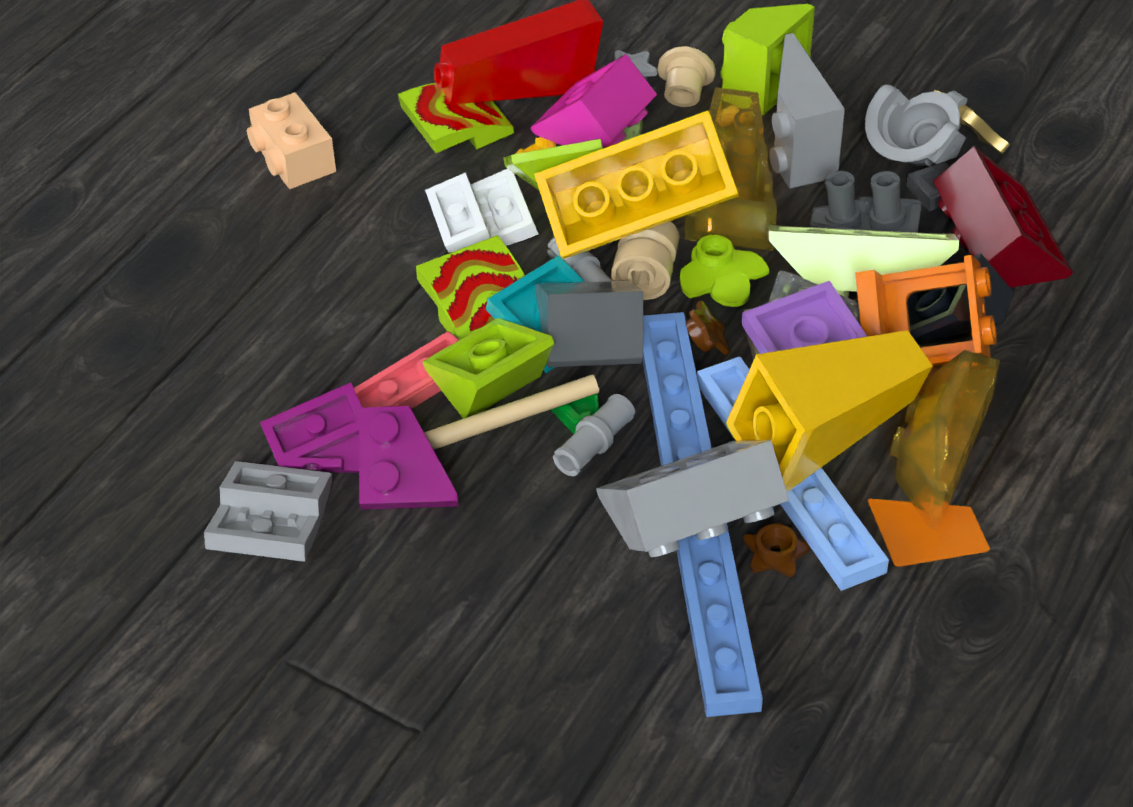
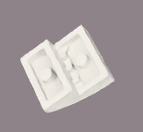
[425,169,538,252]

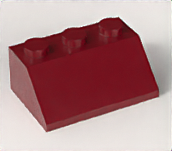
[933,147,1074,288]

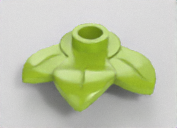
[680,234,769,307]

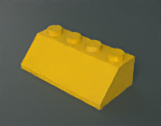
[534,110,739,259]

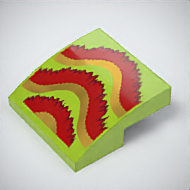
[398,83,514,153]
[416,235,525,340]

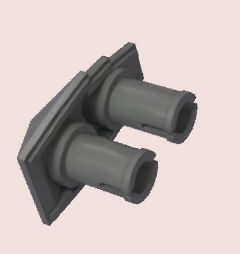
[810,171,922,233]

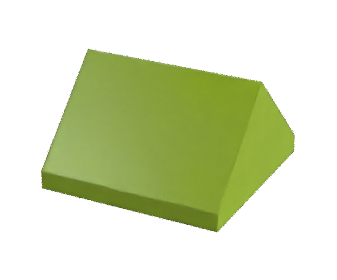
[422,318,554,419]

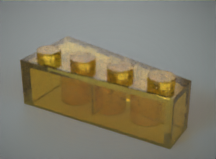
[685,87,777,251]

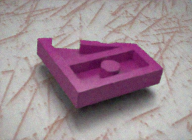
[260,382,362,473]
[359,406,459,510]

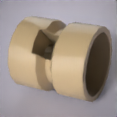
[611,221,680,300]

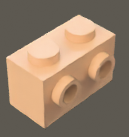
[247,93,336,189]

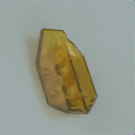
[890,350,1000,531]

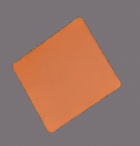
[868,498,990,567]

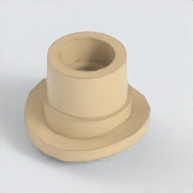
[657,46,716,107]

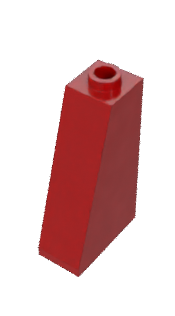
[434,0,603,105]

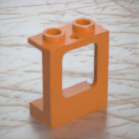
[855,255,997,366]

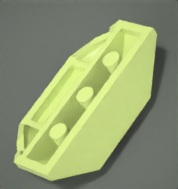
[769,225,959,298]

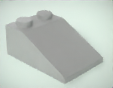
[769,33,845,189]

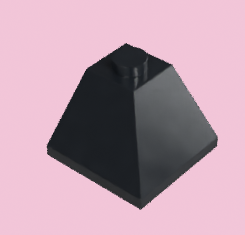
[907,253,1015,345]

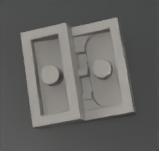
[204,461,332,562]

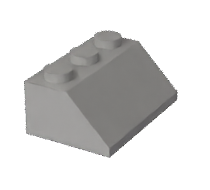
[596,440,789,557]

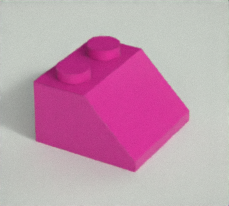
[530,54,657,149]

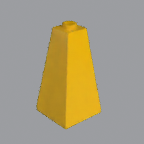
[726,330,933,492]

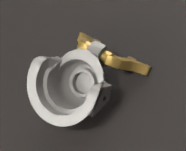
[865,85,1010,167]

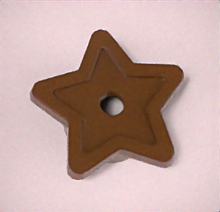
[686,301,731,356]
[743,522,810,577]

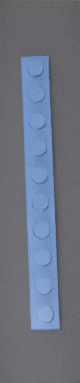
[642,312,763,717]

